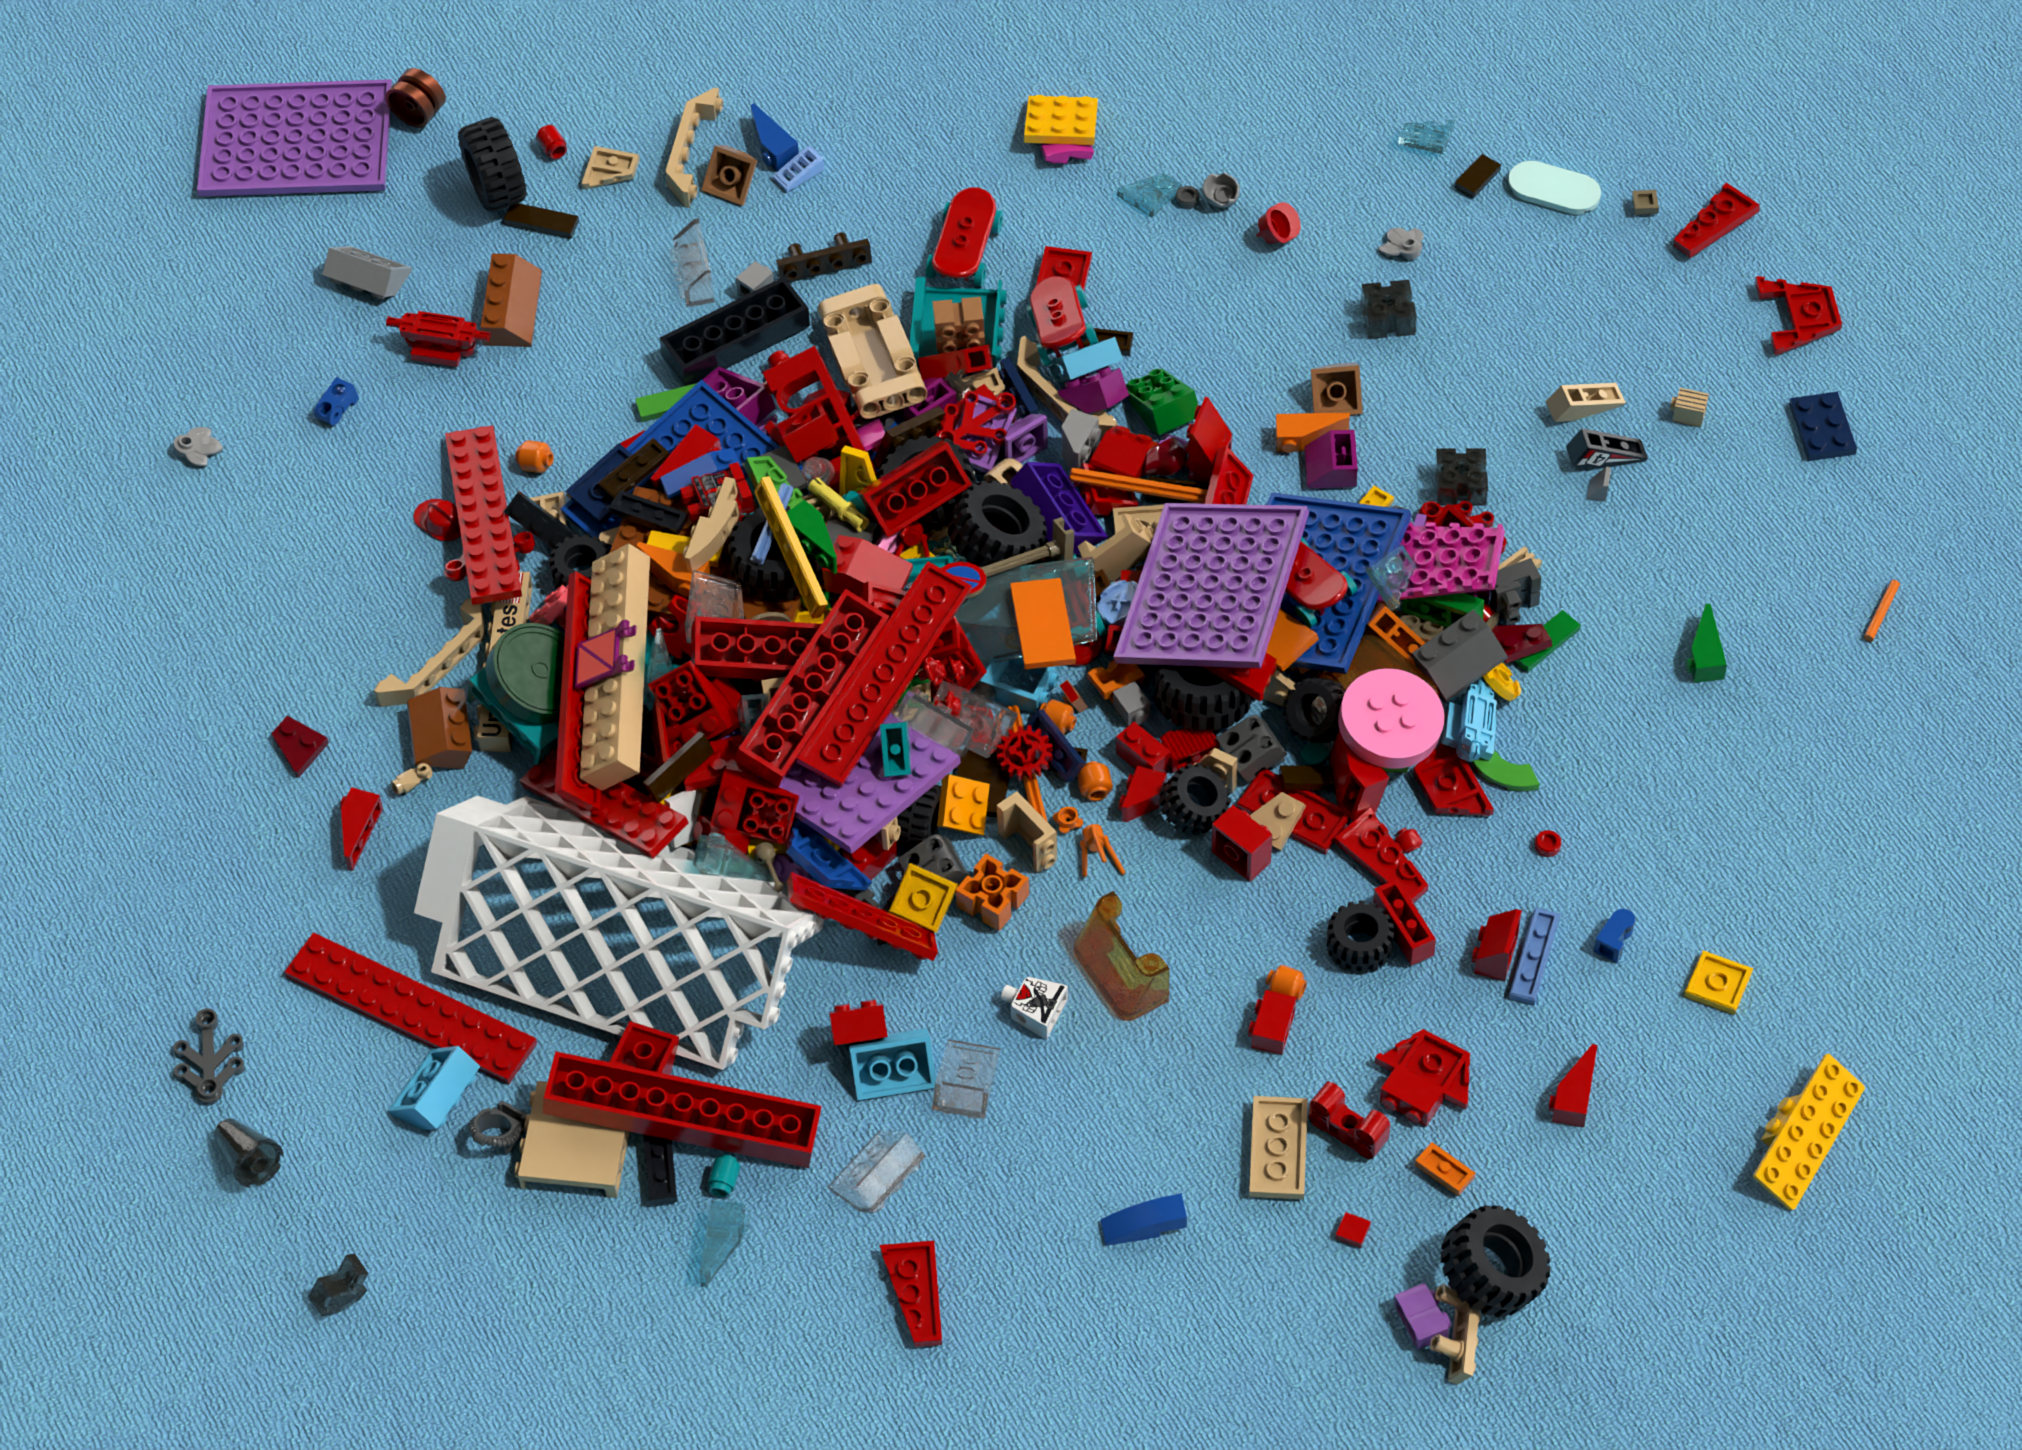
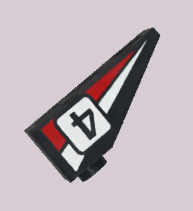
[1566,428,1648,469]

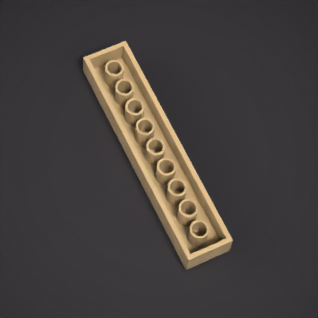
[580,543,650,791]

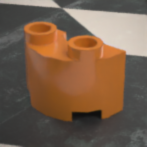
[1087,660,1146,703]

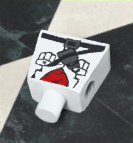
[1001,977,1068,1039]

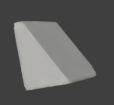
[1587,467,1611,501]

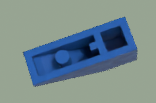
[750,103,799,172]
[660,448,741,499]

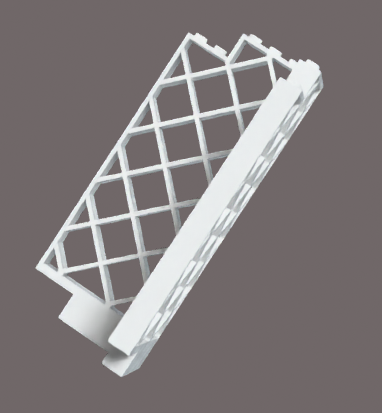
[414,796,824,1070]

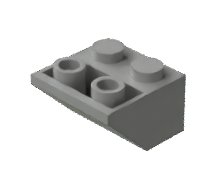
[1062,409,1101,472]

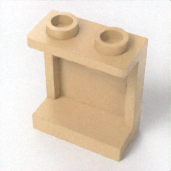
[1078,513,1155,582]
[997,791,1057,873]

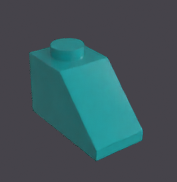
[880,722,911,777]

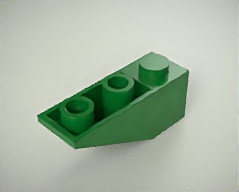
[786,500,837,574]

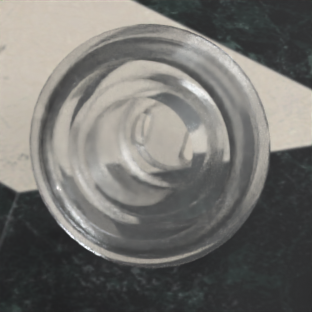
[801,457,834,487]

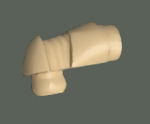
[391,763,432,795]

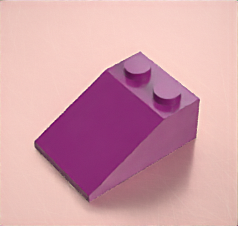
[689,366,776,425]

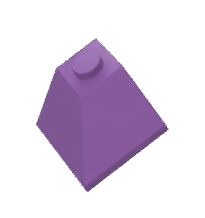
[1005,414,1048,464]

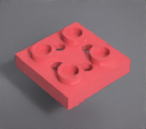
[528,585,568,630]

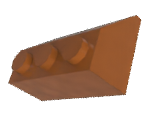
[407,687,472,769]

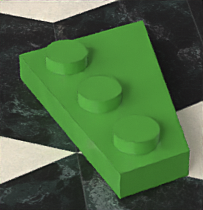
[744,456,816,509]

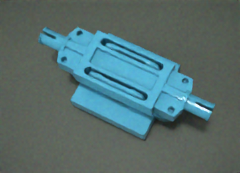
[1442,676,1497,762]

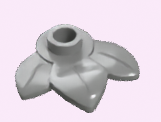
[1378,228,1424,259]
[173,427,223,466]

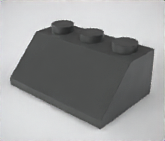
[1412,610,1508,702]

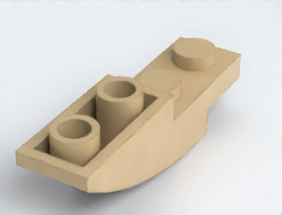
[683,477,740,572]

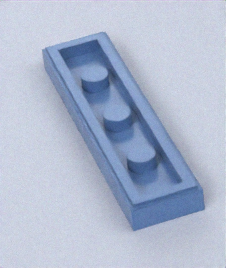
[1509,907,1561,1006]

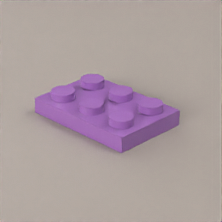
[956,395,1017,473]

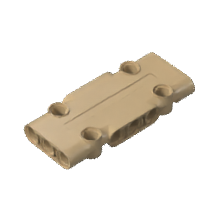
[817,284,927,419]

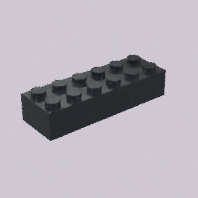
[659,277,810,386]

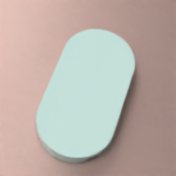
[1508,161,1601,215]

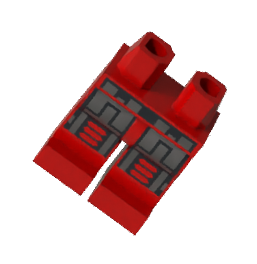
[680,462,754,522]

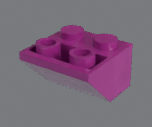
[1058,367,1129,414]
[895,378,957,421]
[1304,430,1358,488]

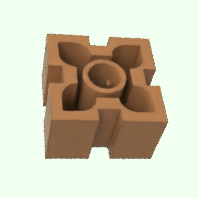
[932,297,985,354]

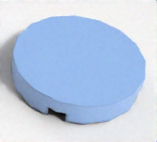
[1097,580,1138,626]

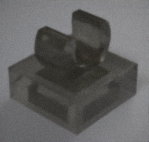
[944,369,974,401]

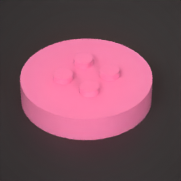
[1338,669,1444,768]

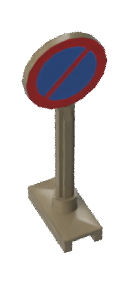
[941,517,1074,598]

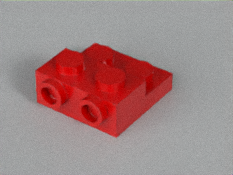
[1073,463,1138,516]

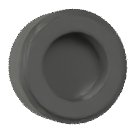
[1176,186,1199,209]

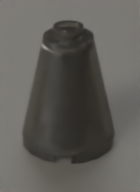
[214,1118,284,1188]

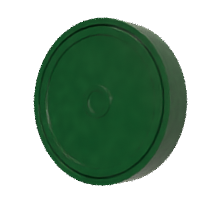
[486,623,565,724]

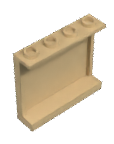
[515,1081,630,1198]

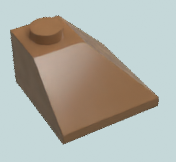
[701,145,757,205]
[1310,362,1363,415]

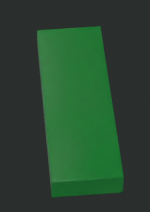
[1514,610,1581,672]

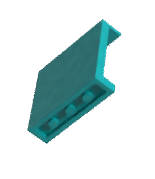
[909,277,1007,370]

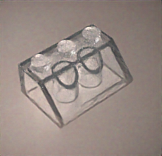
[669,218,715,307]
[922,680,1018,758]
[893,689,977,757]
[828,1130,926,1213]

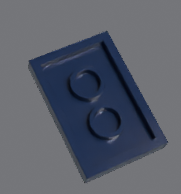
[1789,391,1857,461]
[565,443,653,525]

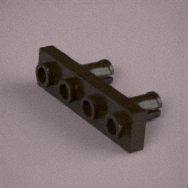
[776,232,872,282]

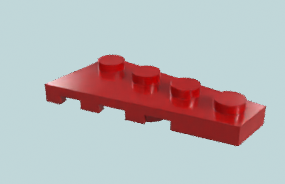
[1334,807,1429,903]

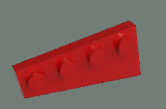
[1674,182,1760,258]
[879,1240,943,1347]

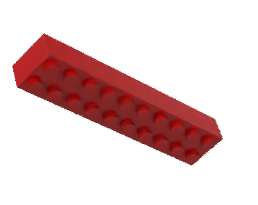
[542,1051,822,1168]

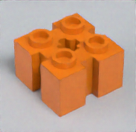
[955,853,1029,932]

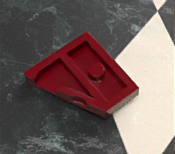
[1492,624,1552,664]
[272,716,329,778]

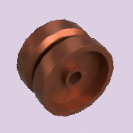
[386,68,446,128]

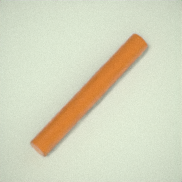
[1864,580,1900,642]

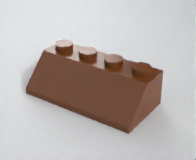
[481,253,542,347]

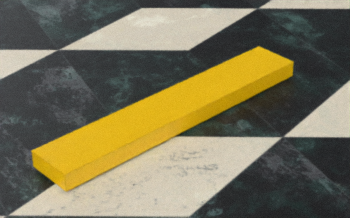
[754,476,828,619]

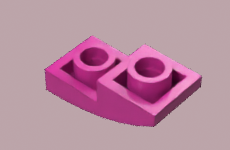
[1040,143,1094,164]
[857,418,885,452]

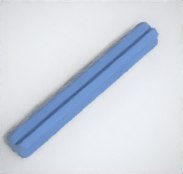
[751,483,794,565]

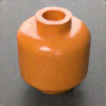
[515,440,554,474]
[1039,699,1077,735]
[1077,761,1113,801]
[1265,965,1307,1000]

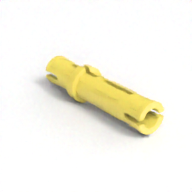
[808,478,869,532]

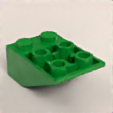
[1126,368,1198,435]

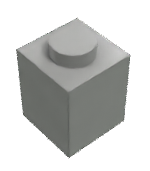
[736,261,774,296]
[1113,681,1150,727]

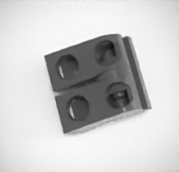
[1490,558,1541,625]
[1216,715,1288,783]
[898,835,969,886]

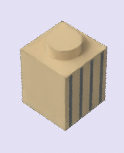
[1670,388,1709,427]

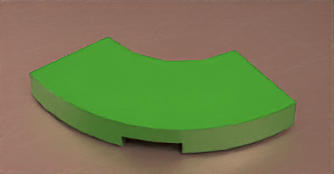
[1471,751,1540,791]

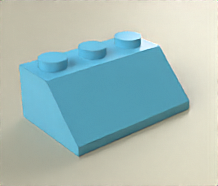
[848,1028,937,1100]
[388,1046,480,1130]

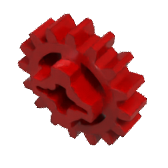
[997,725,1053,781]

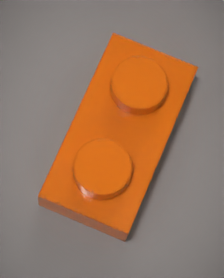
[1415,1142,1475,1196]

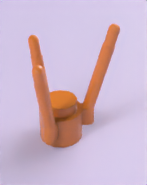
[1080,824,1125,877]

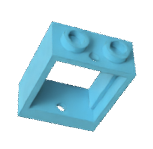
[1050,337,1123,383]
[980,643,1060,714]

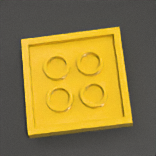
[1024,95,1098,145]

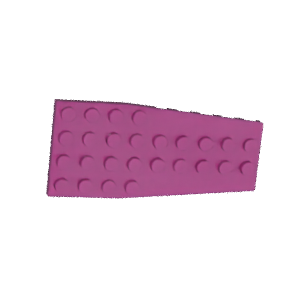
[1377,522,1505,602]

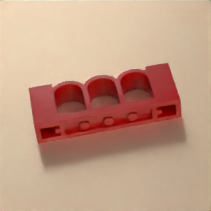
[762,346,878,494]

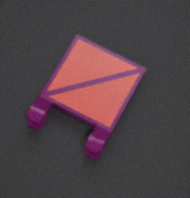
[575,619,637,689]

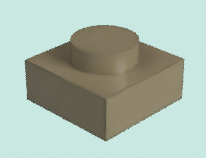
[1632,190,1659,215]

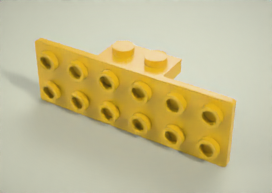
[1753,1053,1865,1211]

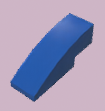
[1101,1193,1187,1246]

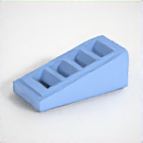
[773,146,824,192]

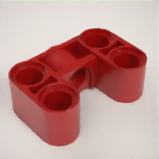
[1309,1081,1391,1160]

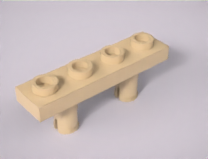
[1430,1284,1481,1385]

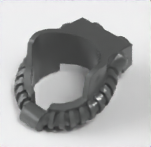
[468,1100,526,1154]

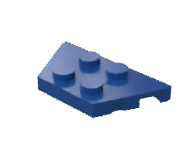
[786,818,872,890]

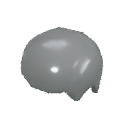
[1203,172,1240,208]

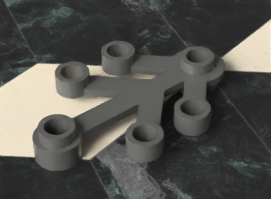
[173,1008,245,1104]

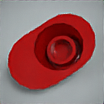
[1256,202,1301,244]
[413,499,461,541]

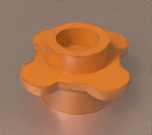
[1053,807,1083,834]

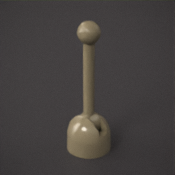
[753,842,784,892]

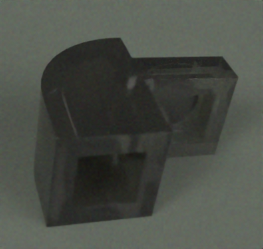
[308,1253,369,1316]

